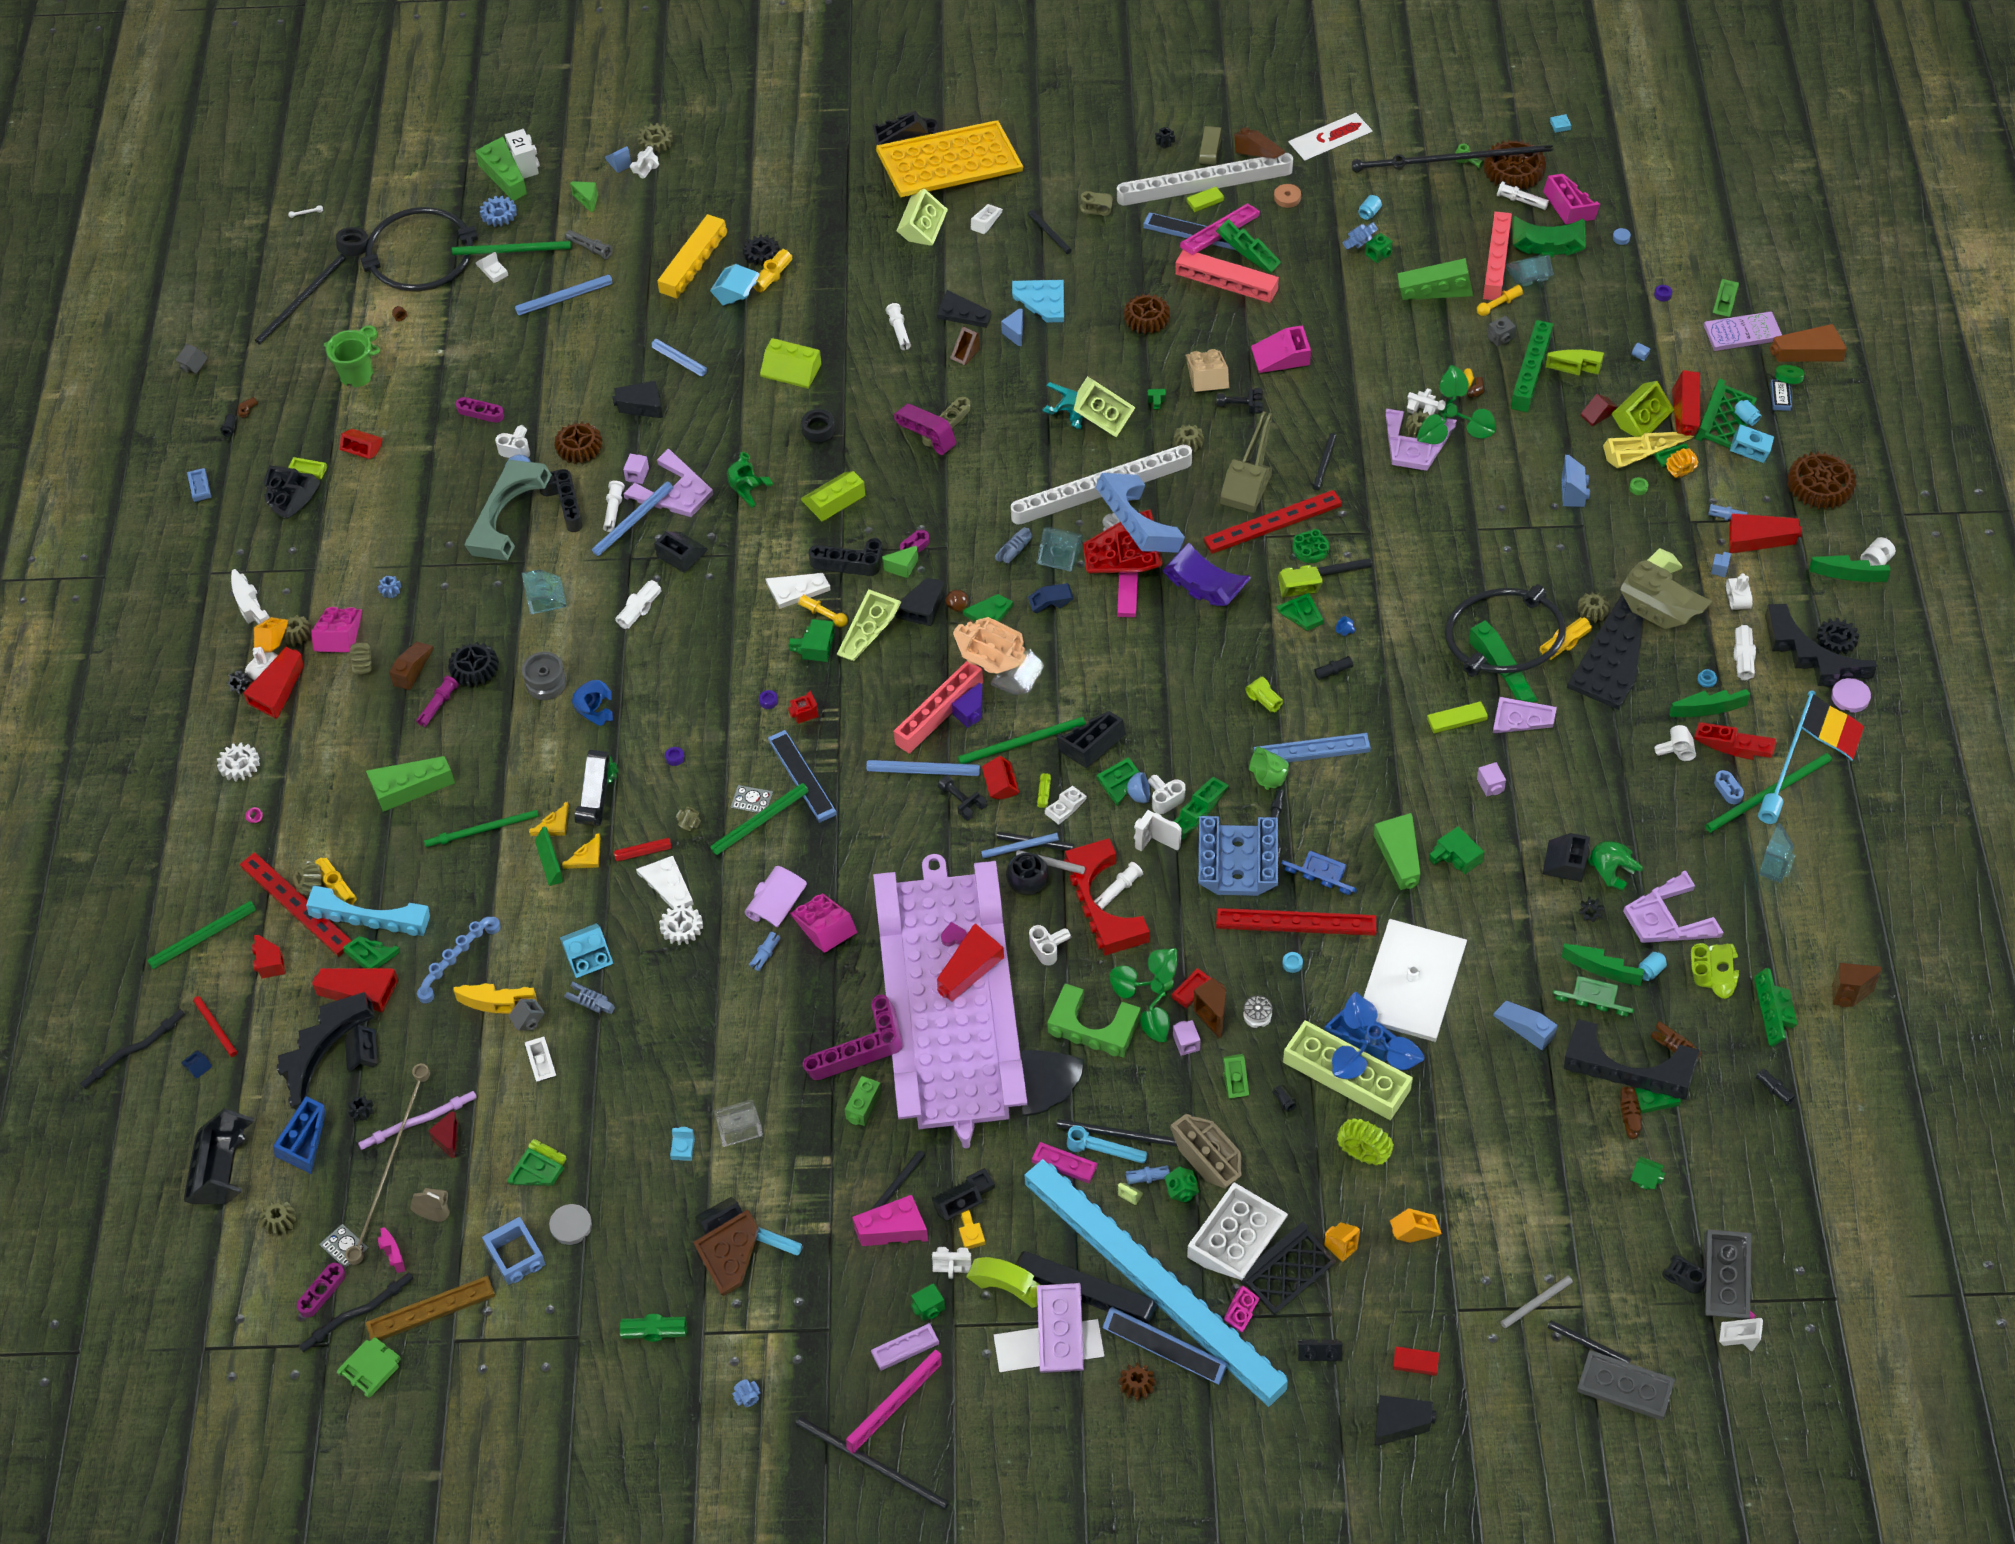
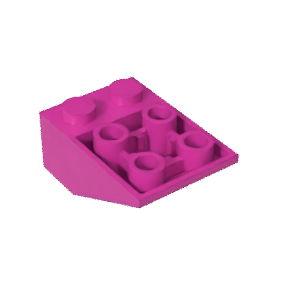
[1251,325,1311,373]
[311,607,362,652]
[790,893,857,953]

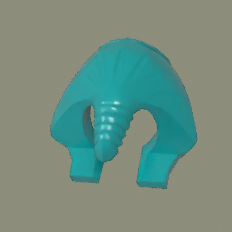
[1042,382,1084,429]

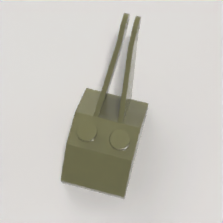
[1220,411,1272,513]

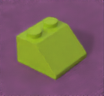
[1278,565,1323,598]

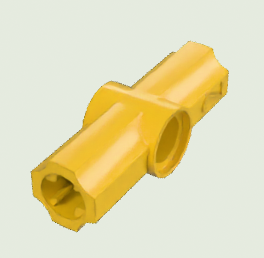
[753,249,792,293]
[1540,617,1592,660]
[315,858,357,905]

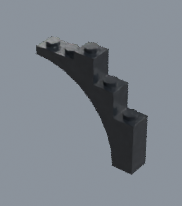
[1765,604,1877,686]
[277,992,375,1111]

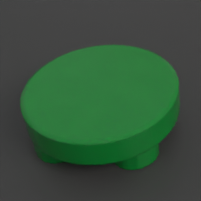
[1292,529,1329,563]

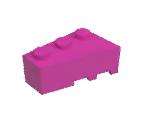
[1543,174,1600,224]
[852,1195,928,1246]

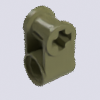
[1080,191,1113,216]

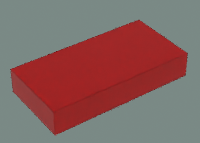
[1171,968,1211,1009]
[1393,1347,1439,1376]

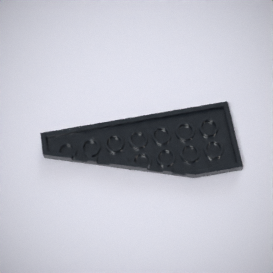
[1567,594,1643,710]

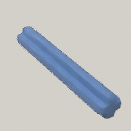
[651,339,707,376]

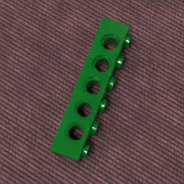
[1511,320,1553,413]

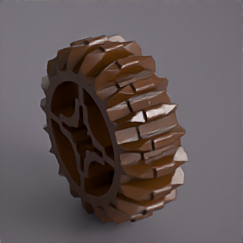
[1124,294,1170,334]
[554,421,602,464]

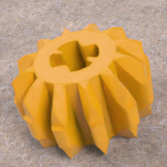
[1666,448,1698,477]

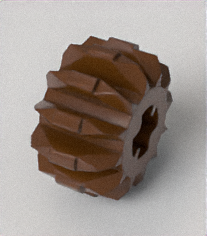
[1118,1362,1156,1402]

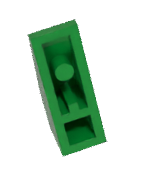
[1469,620,1517,678]

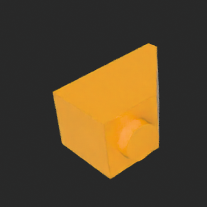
[254,617,288,653]
[1390,1208,1442,1243]
[1324,1222,1360,1262]

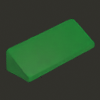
[535,826,563,886]

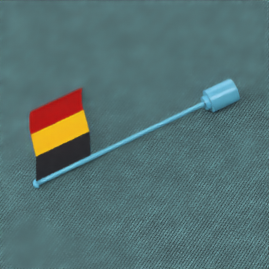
[1758,690,1864,824]

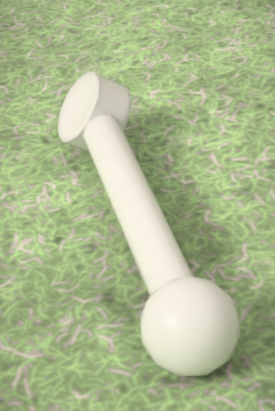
[288,206,323,218]

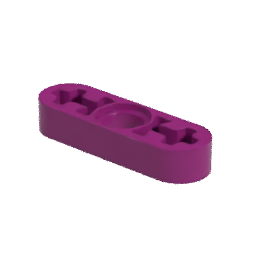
[456,397,504,423]
[297,1263,346,1318]

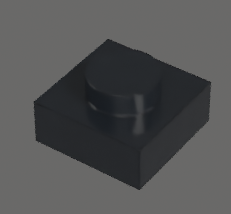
[966,1168,995,1195]

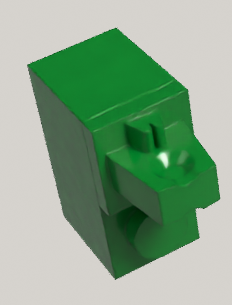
[789,619,835,662]
[1429,826,1484,874]

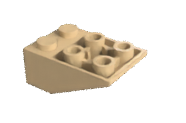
[1186,349,1229,392]

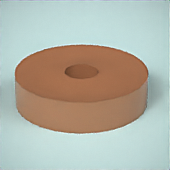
[1274,184,1301,208]

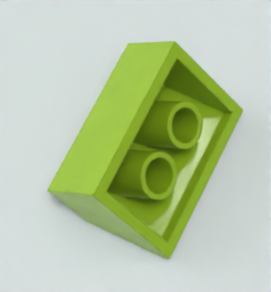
[760,338,821,389]
[1612,381,1674,437]
[801,471,866,521]

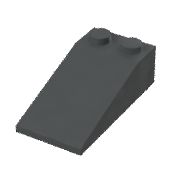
[1703,1229,1751,1319]

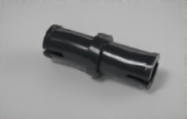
[1314,656,1353,680]
[1756,1068,1796,1106]

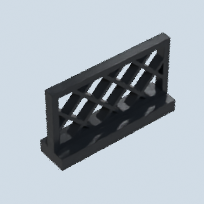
[1238,1221,1337,1315]

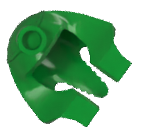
[727,452,773,508]
[1587,841,1643,891]

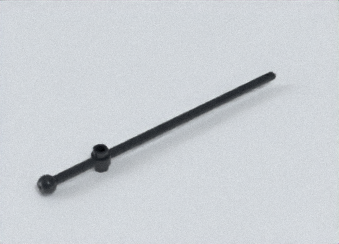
[1352,145,1553,172]

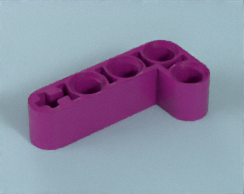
[894,404,956,455]

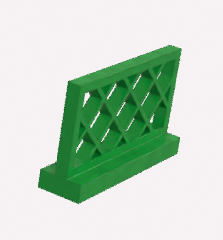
[1695,378,1757,448]

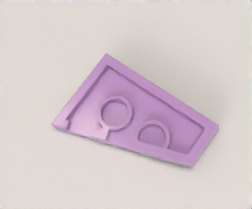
[1493,697,1557,733]

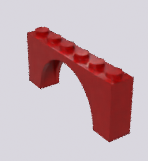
[1063,838,1150,956]

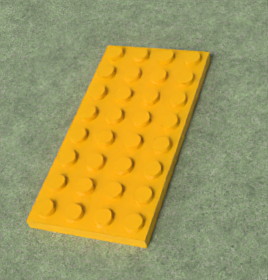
[876,120,1023,197]

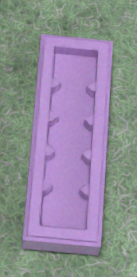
[871,1323,939,1371]

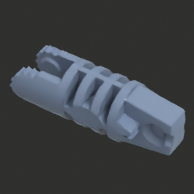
[995,527,1033,563]
[565,982,615,1014]

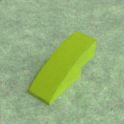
[1545,350,1604,375]

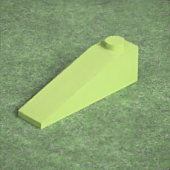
[837,589,901,661]

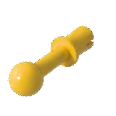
[1477,284,1523,316]
[798,594,848,627]

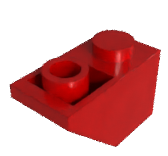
[252,935,285,979]

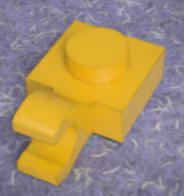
[959,1210,985,1249]

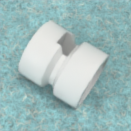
[1860,537,1896,566]

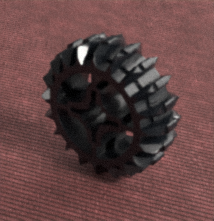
[448,642,499,688]

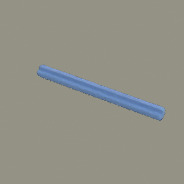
[515,275,612,315]
[592,481,673,556]
[866,760,980,776]

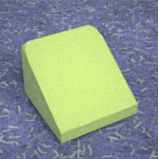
[1118,1183,1143,1205]

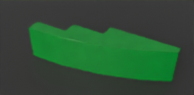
[1216,218,1281,273]
[1809,555,1891,582]
[1669,689,1750,717]
[1173,777,1229,839]
[1561,943,1644,986]

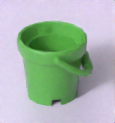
[324,330,381,387]

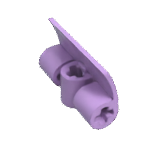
[745,866,807,928]

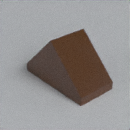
[950,326,980,365]

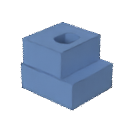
[1711,552,1731,577]

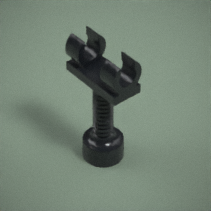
[1217,388,1263,414]
[938,775,987,821]

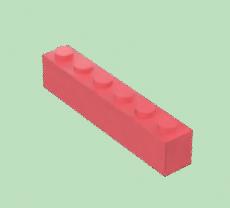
[1483,212,1512,300]
[1175,250,1279,303]
[894,661,983,754]

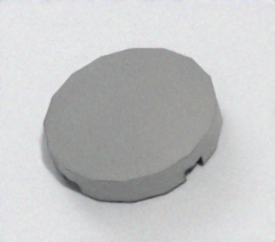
[549,1204,592,1245]

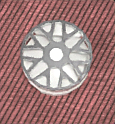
[1243,996,1272,1028]

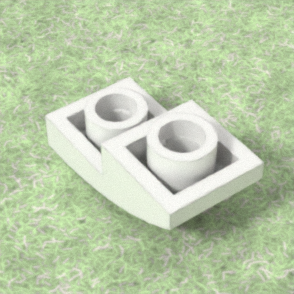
[1045,786,1087,825]

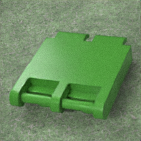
[337,1337,401,1398]

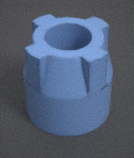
[1631,343,1650,361]

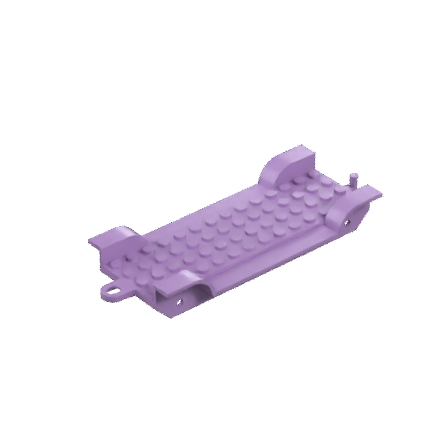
[873,854,1027,1148]

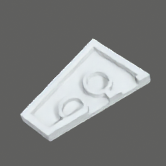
[636,856,693,910]

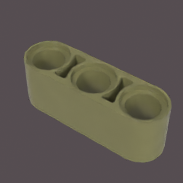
[1199,126,1222,165]

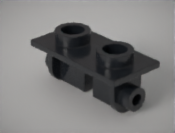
[1298,1339,1343,1361]

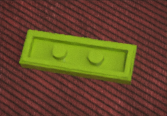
[1427,702,1488,733]

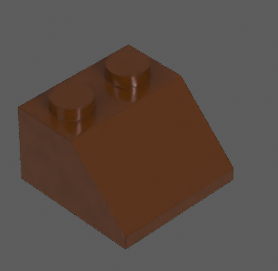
[1832,963,1882,1007]
[1193,978,1226,1039]

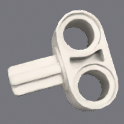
[495,425,530,458]
[1726,574,1752,610]
[245,647,278,680]
[1655,725,1696,761]
[1148,775,1185,814]
[1029,925,1071,965]

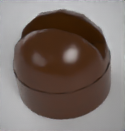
[392,306,407,321]

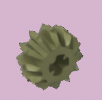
[1406,410,1429,438]
[1174,424,1204,452]
[1577,592,1610,623]
[282,615,312,646]
[350,643,372,674]
[293,861,323,895]
[260,1200,296,1237]

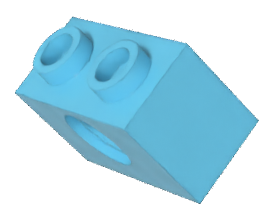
[1730,424,1774,463]

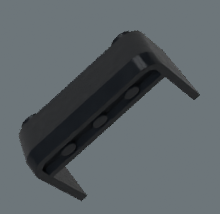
[184,1108,254,1204]

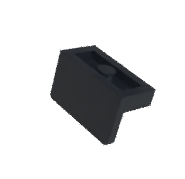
[345,1025,378,1071]
[695,1197,742,1235]

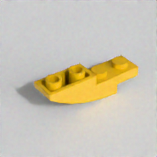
[454,983,537,1014]

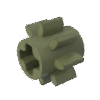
[676,807,701,831]

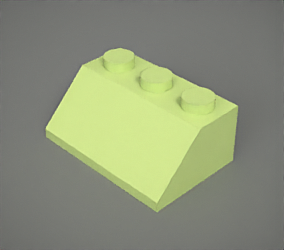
[897,188,948,245]
[1074,376,1135,437]

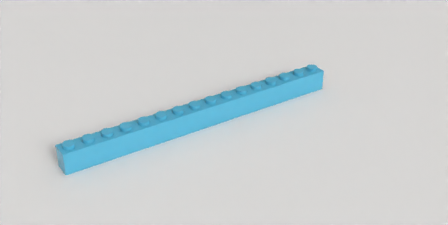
[1025,1159,1288,1407]

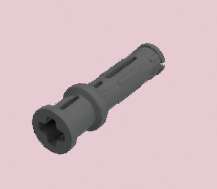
[565,230,613,259]

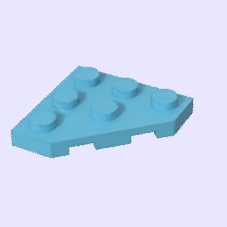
[1012,280,1064,322]

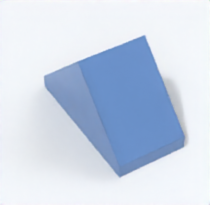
[605,147,631,173]
[1001,309,1023,346]

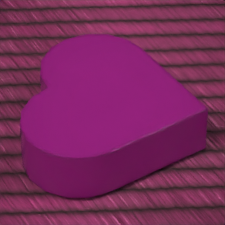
[941,922,967,946]

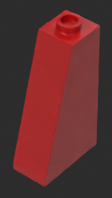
[1672,370,1700,436]
[1729,513,1802,553]
[243,647,304,719]
[937,923,1004,1002]
[312,968,398,1012]

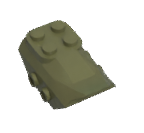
[1620,560,1713,629]

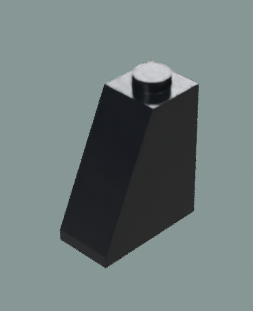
[612,381,663,418]
[896,578,945,626]
[1375,1395,1436,1446]

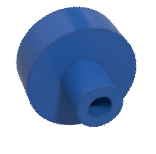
[1336,616,1355,636]

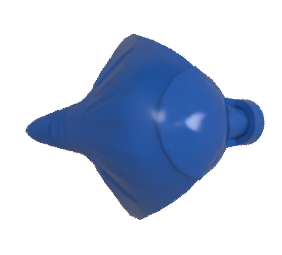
[572,680,613,726]

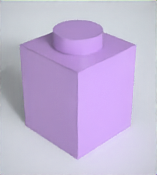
[623,454,649,484]
[1477,762,1506,797]
[1173,1020,1200,1056]

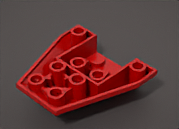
[1083,509,1163,573]

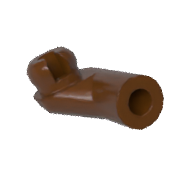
[1467,377,1484,398]
[237,397,258,418]

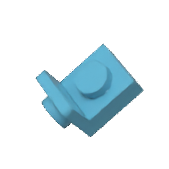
[670,1127,695,1161]

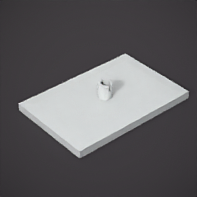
[1363,919,1467,1042]

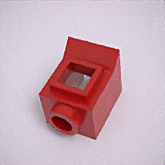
[788,690,819,724]

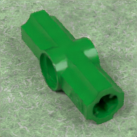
[620,1314,687,1342]

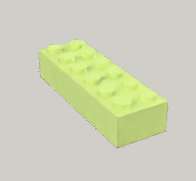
[1283,1020,1413,1120]

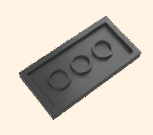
[1577,1350,1675,1421]

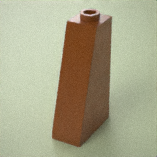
[1770,324,1847,362]

